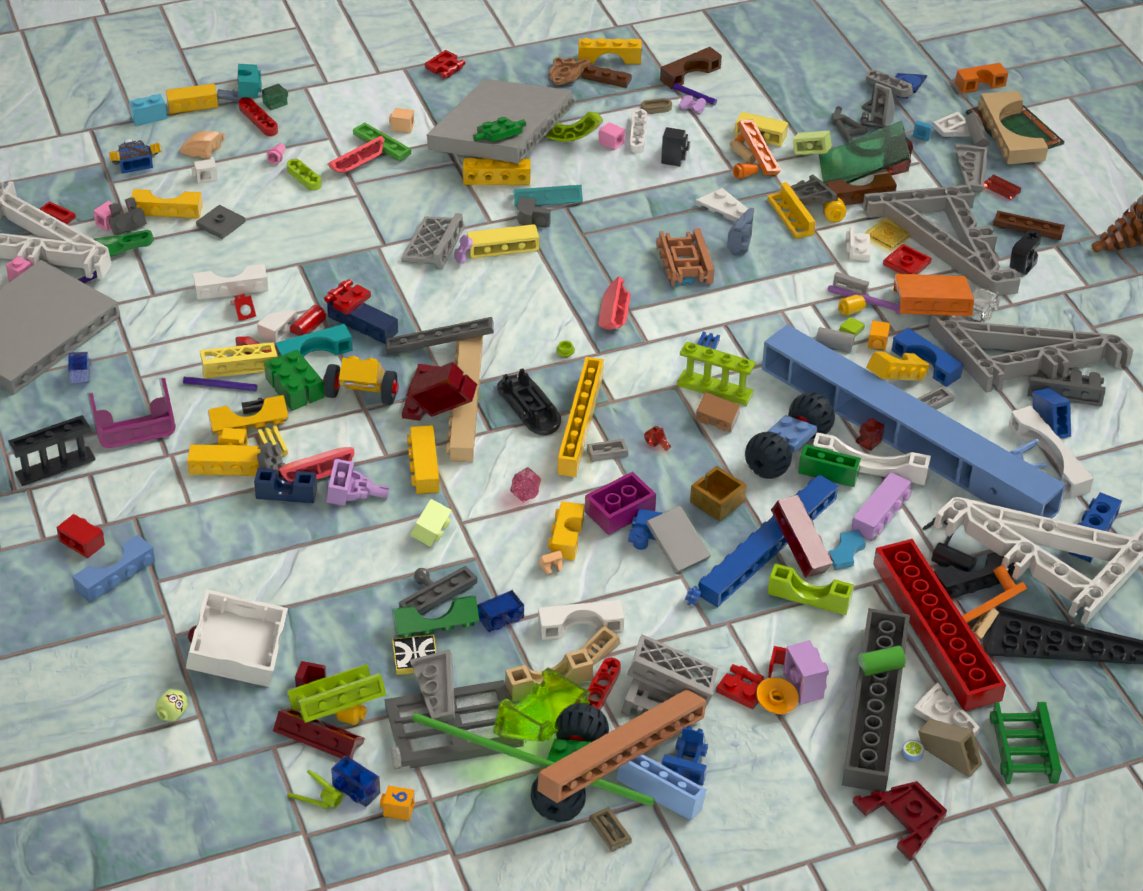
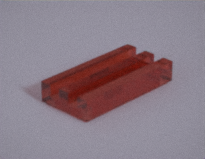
[984,174,1021,200]

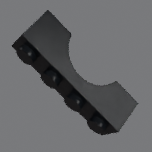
[934,552,1015,599]

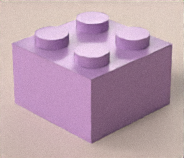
[783,640,829,705]

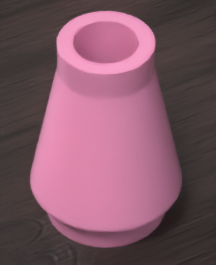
[267,143,286,164]

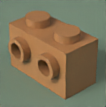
[696,392,740,432]

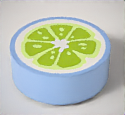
[902,740,925,762]

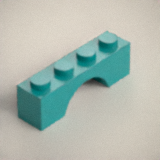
[275,324,353,357]

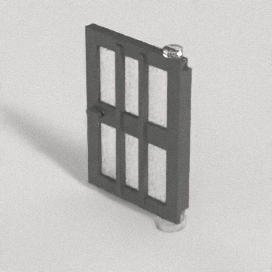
[384,680,527,770]

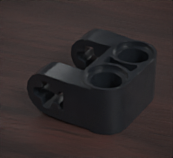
[1009,230,1041,275]

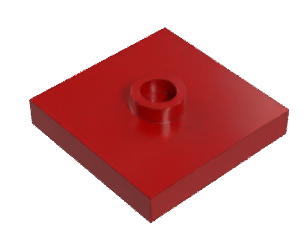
[883,244,932,274]

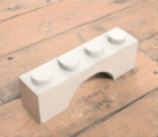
[193,264,269,300]
[538,600,624,640]

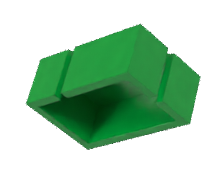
[264,350,325,411]

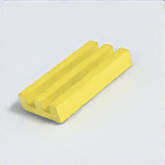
[258,425,288,456]

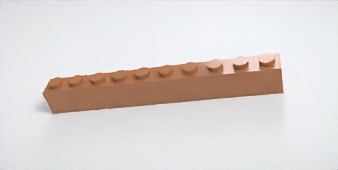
[537,689,707,803]

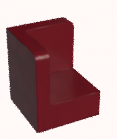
[295,661,327,687]

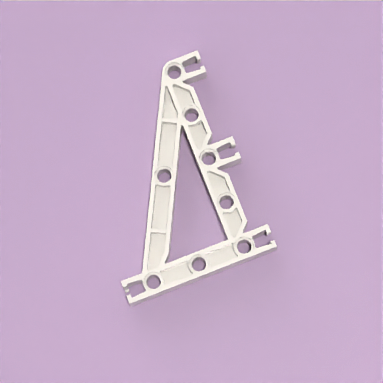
[0,180,112,280]
[933,497,1143,625]

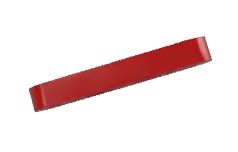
[239,97,278,136]
[581,657,621,711]

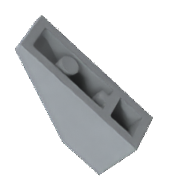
[870,83,895,129]

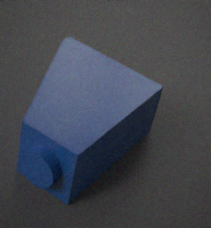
[1032,388,1071,439]

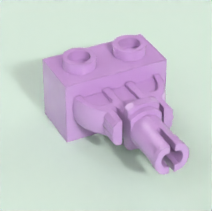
[326,459,389,506]

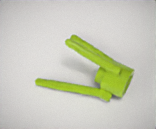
[287,770,344,810]

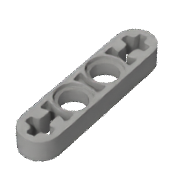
[865,70,913,97]

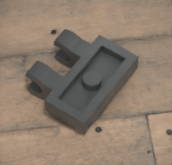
[108,197,147,235]

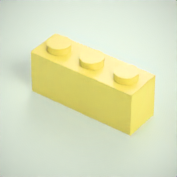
[734,111,788,146]

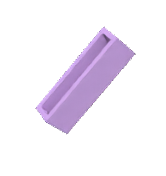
[851,472,912,541]

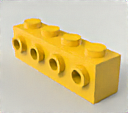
[463,158,531,185]

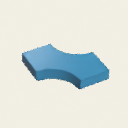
[828,530,866,570]

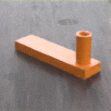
[734,119,781,176]
[962,565,1027,623]

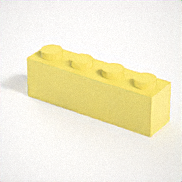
[467,224,539,258]

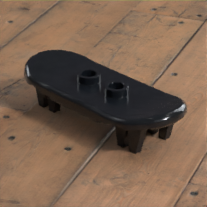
[497,368,561,435]

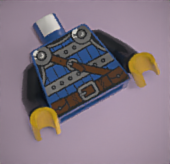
[109,139,162,174]

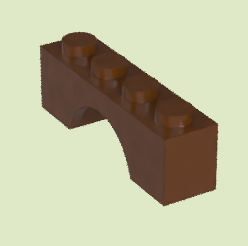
[660,47,722,89]
[826,173,897,206]

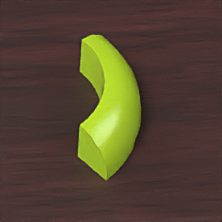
[545,112,603,142]

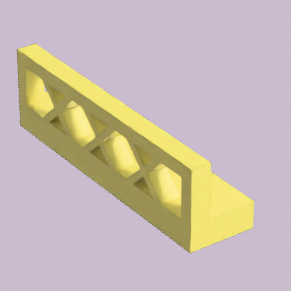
[200,342,278,378]

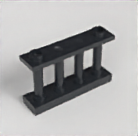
[8,415,96,486]

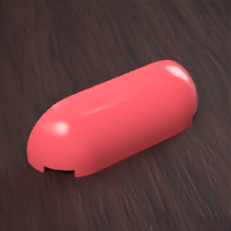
[327,135,384,173]
[598,276,630,330]
[279,447,354,482]

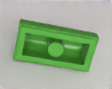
[857,646,906,676]

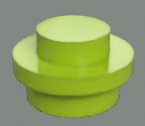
[556,341,575,357]

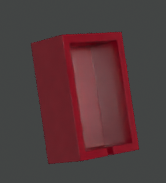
[407,362,478,417]

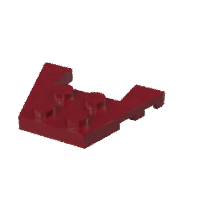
[852,781,947,861]

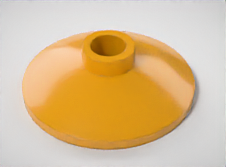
[756,677,799,714]

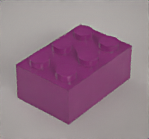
[585,472,656,535]

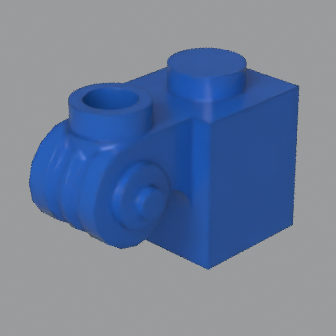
[628,509,662,550]

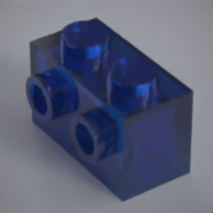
[331,755,381,807]

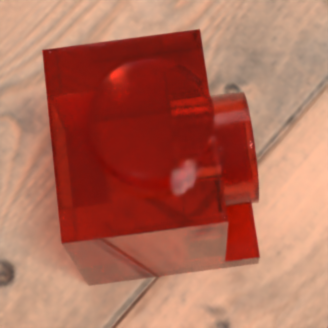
[856,418,885,451]

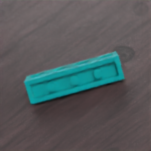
[512,184,583,207]

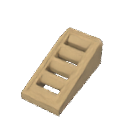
[579,625,621,665]

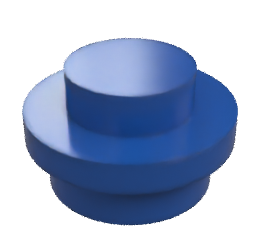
[685,586,701,606]

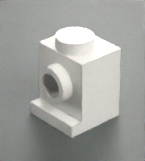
[191,157,218,183]

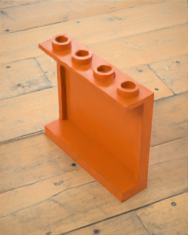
[893,274,974,316]

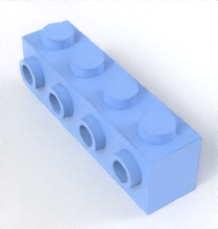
[616,754,707,821]

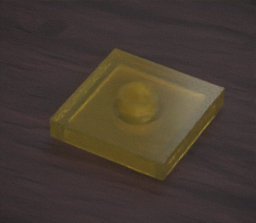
[865,217,911,251]

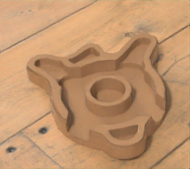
[549,57,590,86]

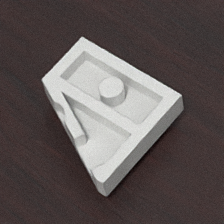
[932,112,971,137]

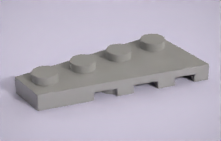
[954,144,988,192]
[410,649,455,722]

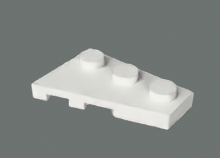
[696,188,754,222]
[913,682,980,736]

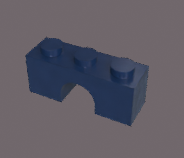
[254,468,317,503]

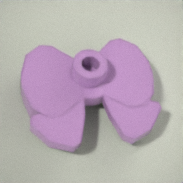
[680,95,707,114]
[454,235,473,264]

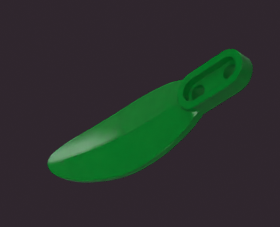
[93,230,154,257]

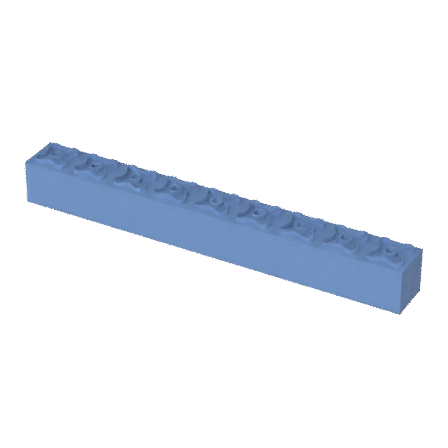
[762,324,1066,519]

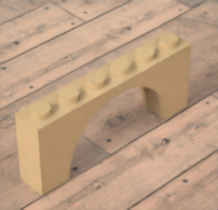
[978,91,1048,164]

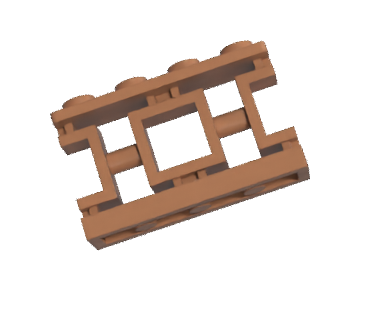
[656,228,715,286]

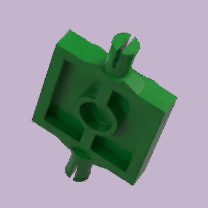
[473,117,526,142]

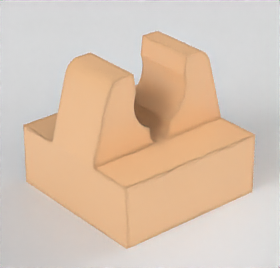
[538,550,563,575]

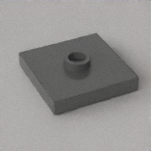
[196,205,245,239]

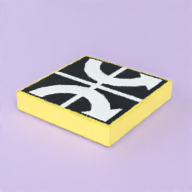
[392,635,436,675]

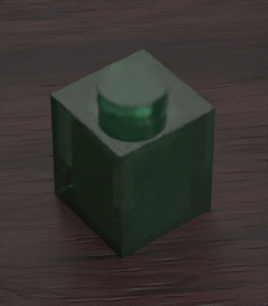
[262,83,288,111]

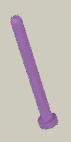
[828,285,901,315]

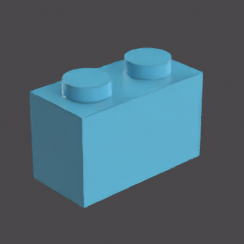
[129,94,167,126]

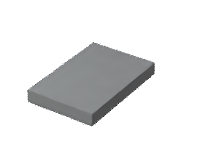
[646,506,711,574]

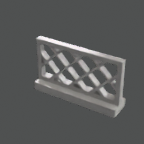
[401,213,465,269]
[627,634,718,706]

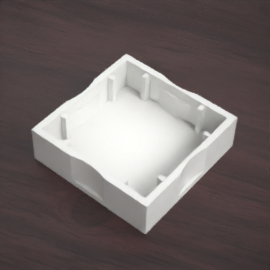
[186,590,288,687]

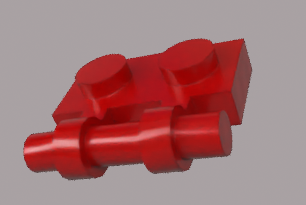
[425,50,466,79]
[324,279,371,315]
[716,664,765,710]

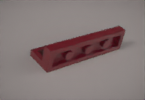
[273,708,365,761]

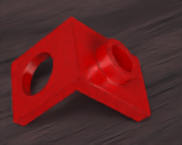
[230,293,256,321]
[768,646,786,678]

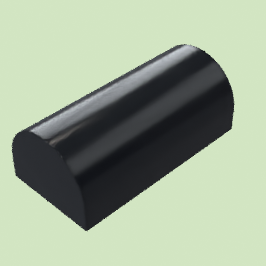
[931,542,977,572]

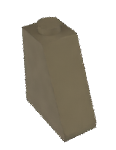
[918,719,982,777]

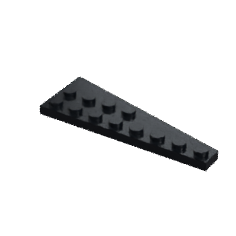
[986,606,1143,664]

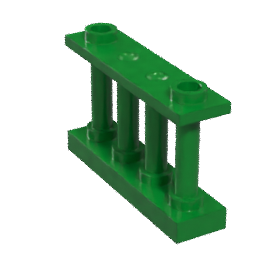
[990,702,1062,784]

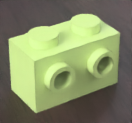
[793,131,832,155]
[410,499,452,547]

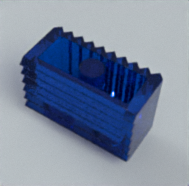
[477,590,524,632]

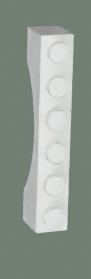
[1009,406,1094,498]
[813,433,931,485]

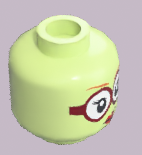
[155,689,188,721]

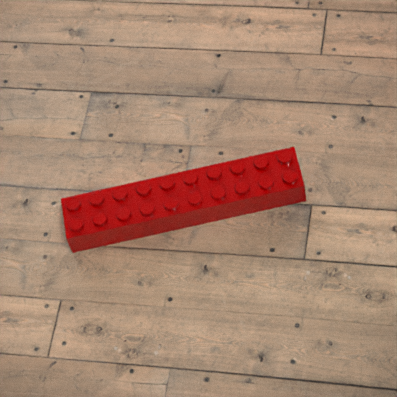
[873,539,1006,711]

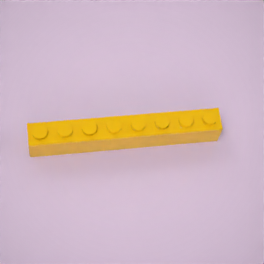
[557,357,604,477]

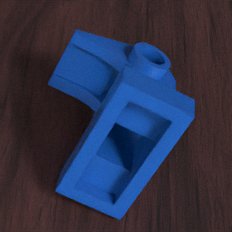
[662,726,708,785]

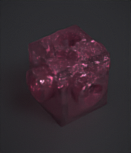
[510,467,541,502]

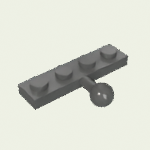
[399,566,477,615]

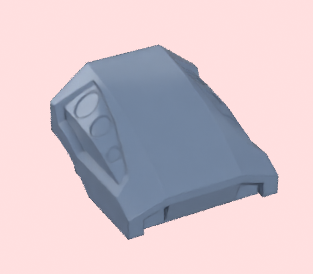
[727,208,754,256]

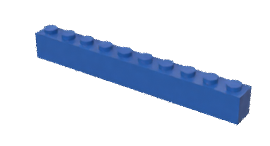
[698,475,839,608]

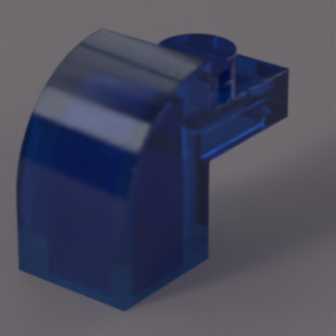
[68,352,91,383]

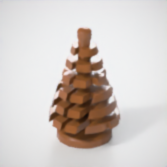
[1091,195,1143,252]

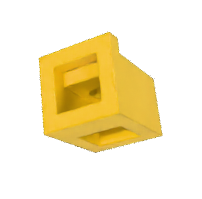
[217,428,248,446]

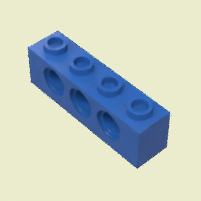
[1068,492,1122,563]

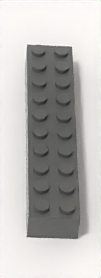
[842,608,910,792]

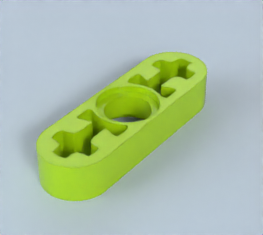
[287,159,322,191]

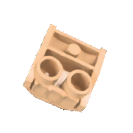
[179,131,225,159]

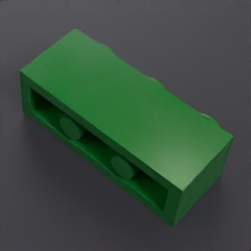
[798,444,861,487]

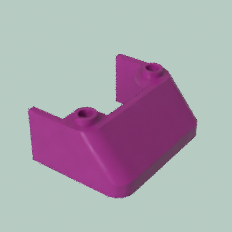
[87,377,176,448]

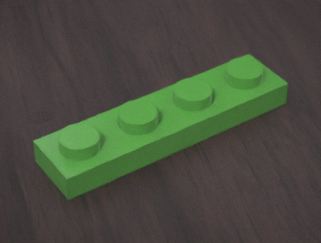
[353,122,411,161]

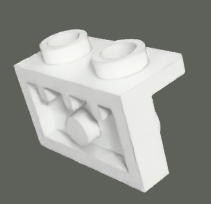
[845,225,871,261]

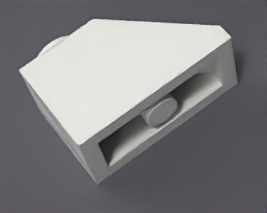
[257,310,297,344]

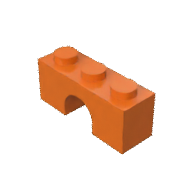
[955,63,1008,94]

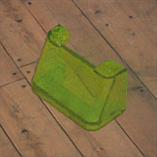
[493,667,590,742]

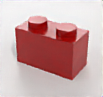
[56,514,105,559]

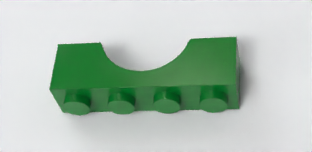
[392,595,480,638]

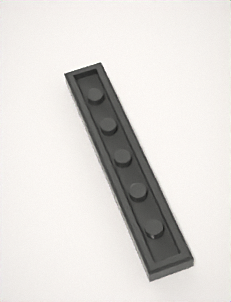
[386,317,494,355]

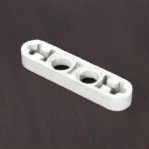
[629,109,647,153]

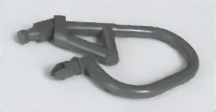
[832,106,892,157]

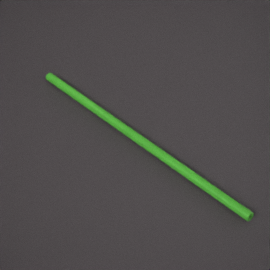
[412,713,655,807]

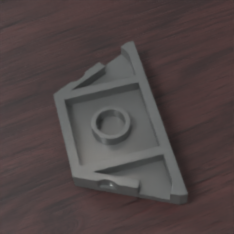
[790,174,838,205]

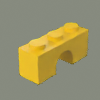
[548,501,585,560]

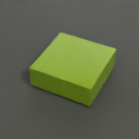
[839,317,865,337]

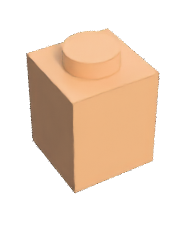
[389,108,415,133]

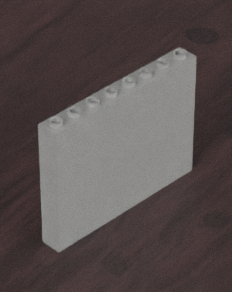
[427,79,575,163]
[0,260,120,395]

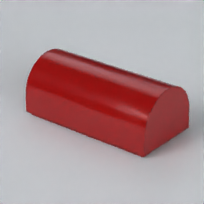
[290,305,326,336]

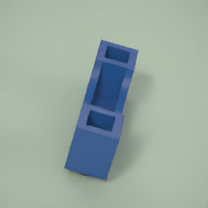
[891,328,963,387]

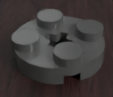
[257,442,285,479]

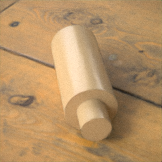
[730,140,756,164]

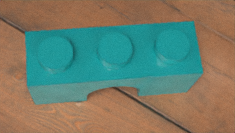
[237,64,262,98]

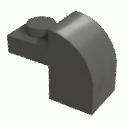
[517,197,551,227]

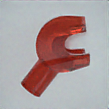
[644,426,671,451]

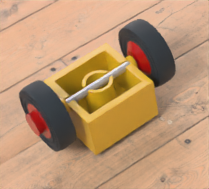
[323,356,399,405]

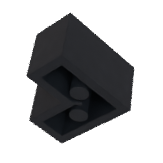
[661,127,690,167]

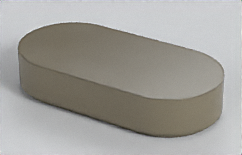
[640,98,672,114]

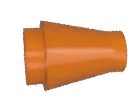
[733,163,759,179]

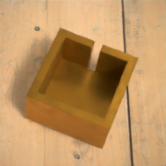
[690,466,747,521]

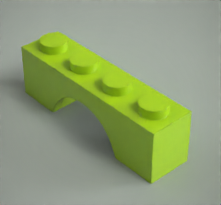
[767,564,854,615]

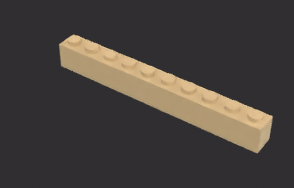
[446,322,483,462]

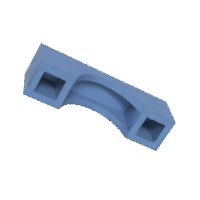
[72,535,155,603]

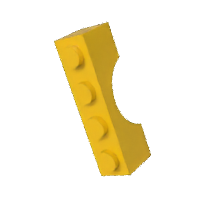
[578,38,642,64]
[131,189,203,218]
[866,351,930,381]
[208,395,288,436]

